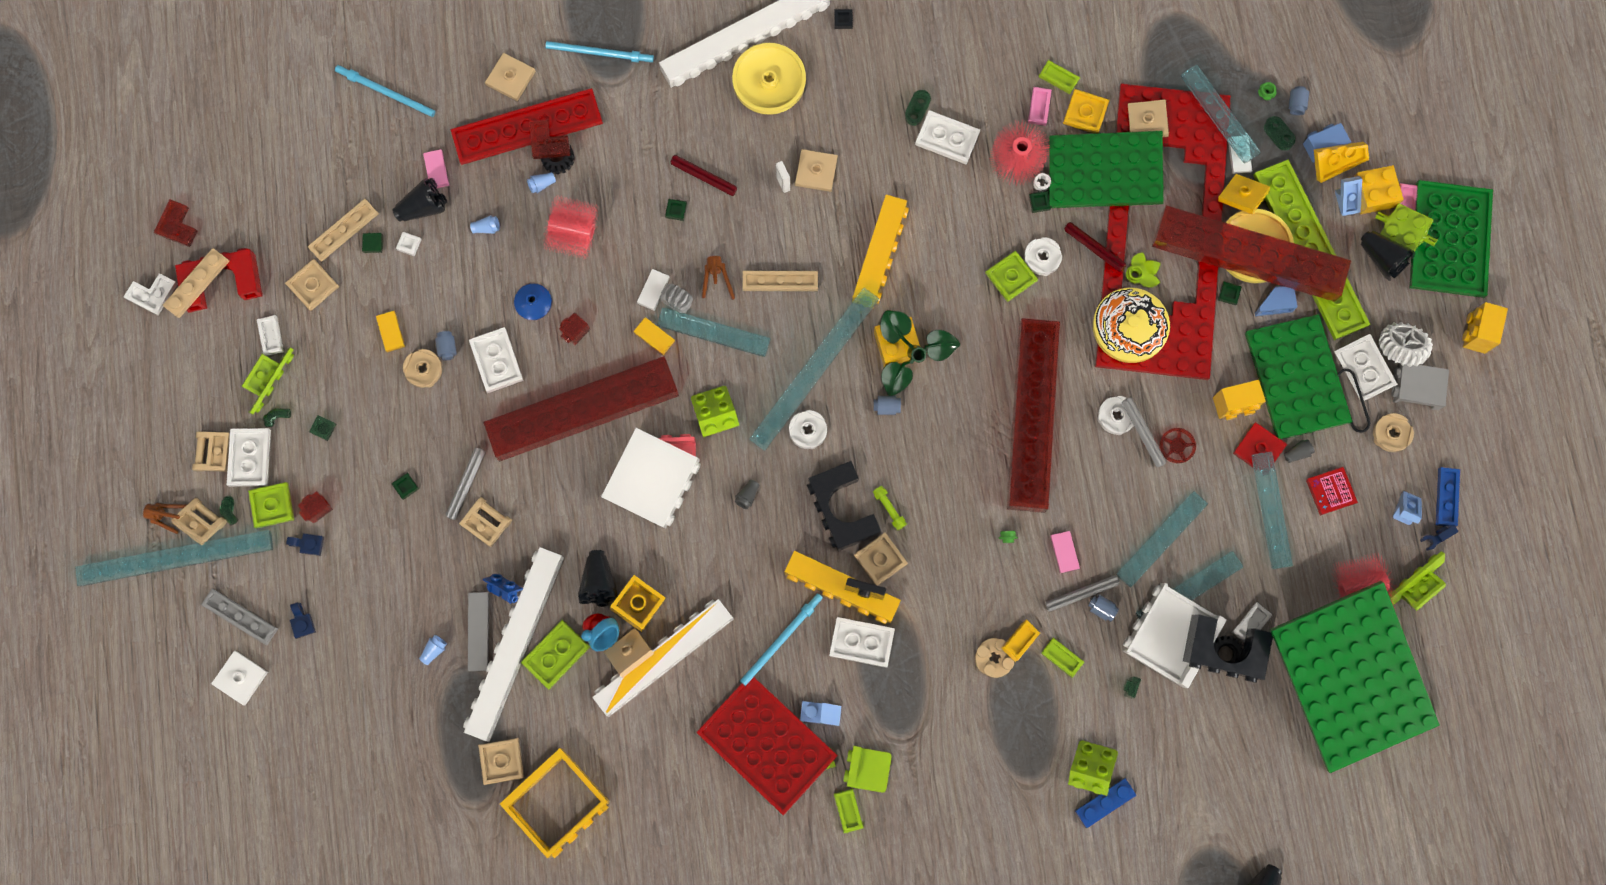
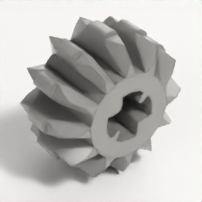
[660,284,693,313]

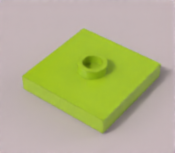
[985,250,1038,302]
[248,482,294,529]

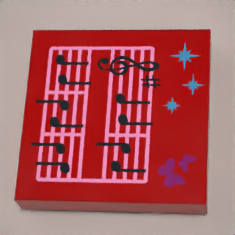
[1306,467,1358,516]

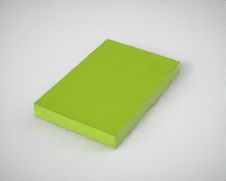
[521,620,590,690]

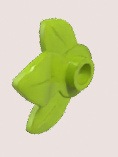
[1125,252,1160,288]

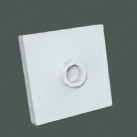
[211,650,268,705]

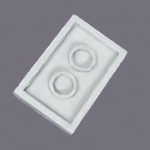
[915,110,980,165]
[469,327,524,393]
[1334,334,1398,401]
[227,428,271,487]
[829,617,895,668]

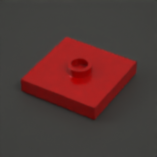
[1233,422,1287,476]

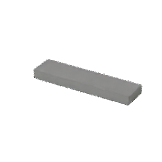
[201,588,278,645]
[468,592,489,672]

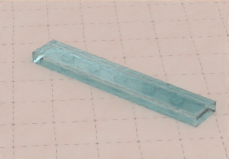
[1181,65,1261,164]
[657,307,771,357]
[1251,452,1293,569]
[1116,491,1208,588]
[1135,551,1243,619]

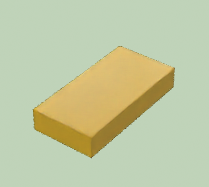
[376,311,405,352]
[633,317,675,355]
[1001,619,1040,662]

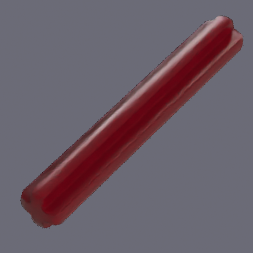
[670,155,737,196]
[1064,222,1126,272]

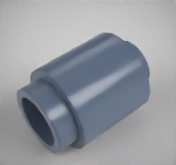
[1288,86,1309,115]
[435,331,457,360]
[874,396,901,415]
[1088,594,1119,622]

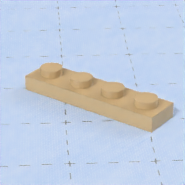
[307,199,378,262]
[162,248,229,318]
[743,271,818,291]

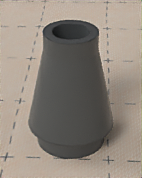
[1284,439,1315,463]
[735,479,760,509]

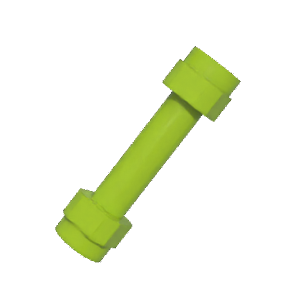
[873,486,907,531]

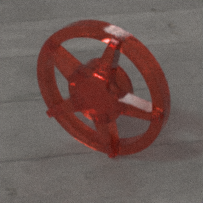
[1159,428,1196,464]

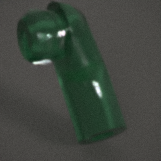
[263,408,291,427]
[220,496,238,526]

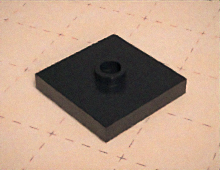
[845,578,886,600]

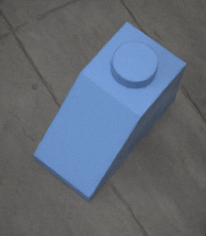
[1255,284,1297,316]

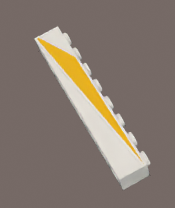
[593,599,734,717]

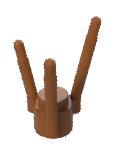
[702,256,735,300]
[143,503,187,534]

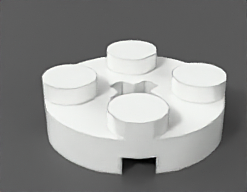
[1024,238,1062,276]
[1098,396,1134,435]
[789,410,827,449]

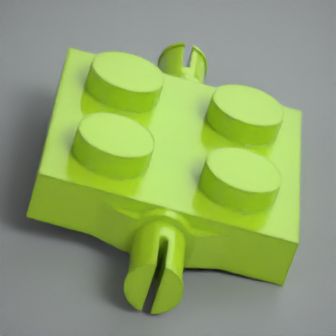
[1375,203,1438,252]

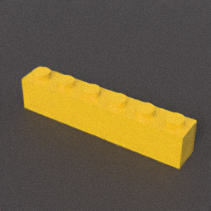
[852,194,909,309]
[784,551,901,624]

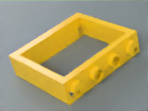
[500,748,610,858]

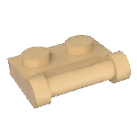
[192,432,230,472]
[459,497,512,547]
[171,498,227,545]

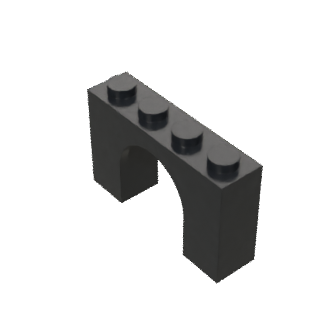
[806,461,881,552]
[1183,615,1273,683]

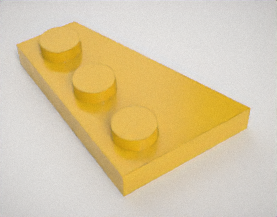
[1314,142,1369,183]

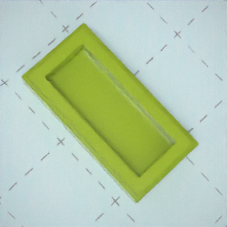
[1039,60,1080,94]
[1041,638,1084,678]
[834,789,863,833]

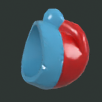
[581,613,619,651]

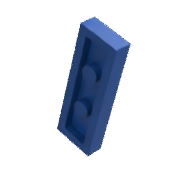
[1436,467,1460,527]
[1075,778,1137,828]

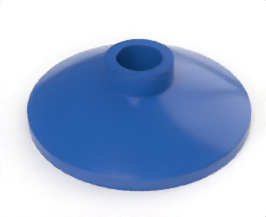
[514,284,552,320]

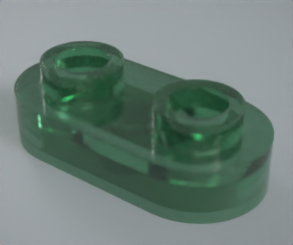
[905,90,931,126]
[1264,116,1296,150]

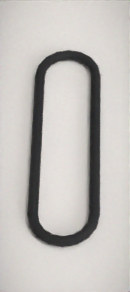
[1337,369,1371,433]

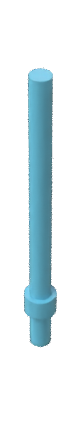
[546,41,654,63]
[335,65,435,117]
[740,593,823,686]

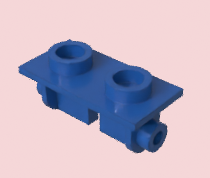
[483,574,523,603]

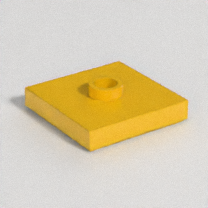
[1063,89,1109,134]
[1218,174,1270,215]

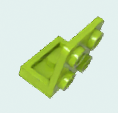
[691,386,740,437]
[1068,740,1118,796]
[843,746,892,793]

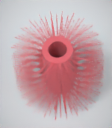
[989,120,1050,186]
[543,195,598,259]
[1332,553,1396,608]

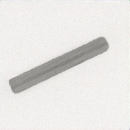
[1122,397,1166,467]
[446,448,485,520]
[1045,575,1119,612]

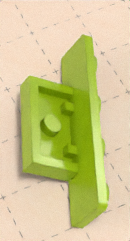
[241,347,294,414]
[1389,551,1446,611]

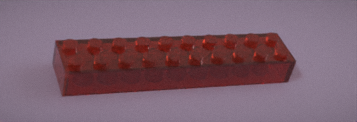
[1152,205,1352,302]
[1007,318,1060,513]
[483,356,679,462]

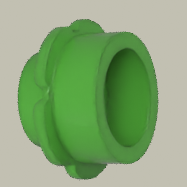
[1258,82,1277,100]
[998,531,1018,543]

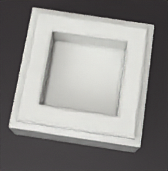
[396,232,421,256]

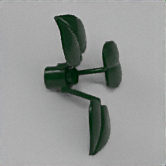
[880,310,961,396]

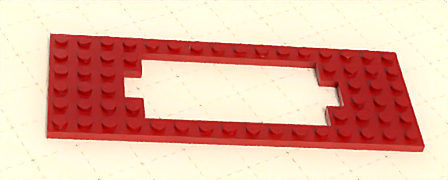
[1095,84,1231,380]

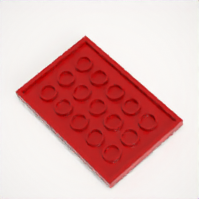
[696,677,838,816]

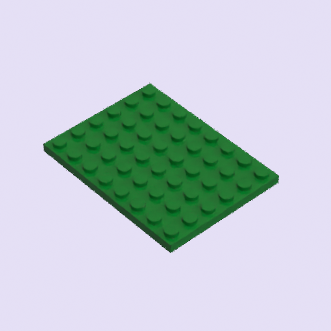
[1270,581,1440,773]

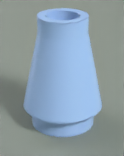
[527,172,556,193]
[470,215,500,234]
[419,635,447,665]

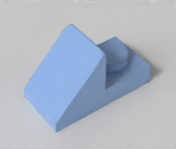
[1335,176,1362,216]
[1393,491,1422,525]
[800,701,842,726]

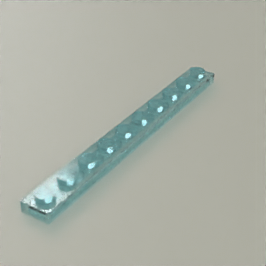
[749,288,879,451]
[75,530,273,587]

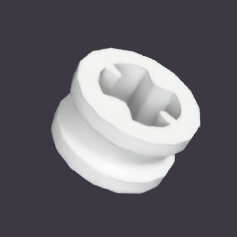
[1033,173,1051,192]

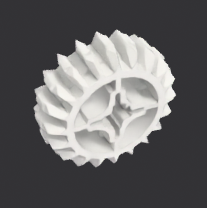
[1378,322,1433,367]

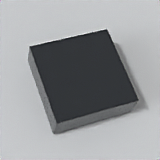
[834,9,853,29]

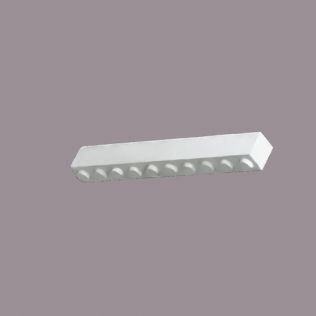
[659,0,830,88]
[463,547,564,742]

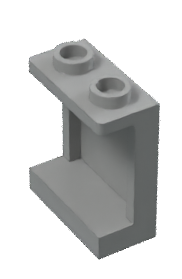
[1391,364,1449,411]

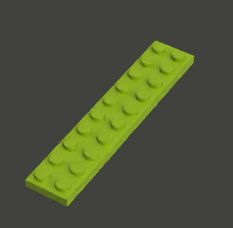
[1253,159,1371,340]

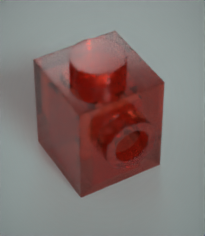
[559,312,590,345]
[298,491,333,523]

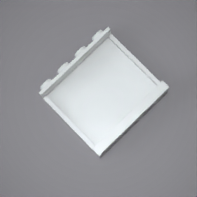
[601,428,701,529]
[1122,583,1226,688]

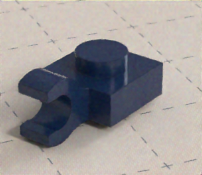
[1420,525,1459,551]
[286,534,324,556]
[290,602,316,639]

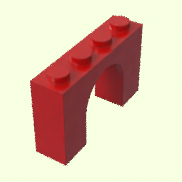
[175,248,263,313]

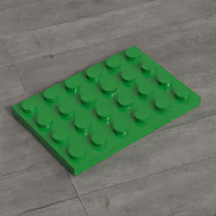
[1049,131,1164,208]
[1409,180,1493,298]
[1245,314,1353,440]

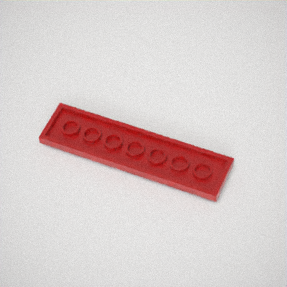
[450,88,603,165]

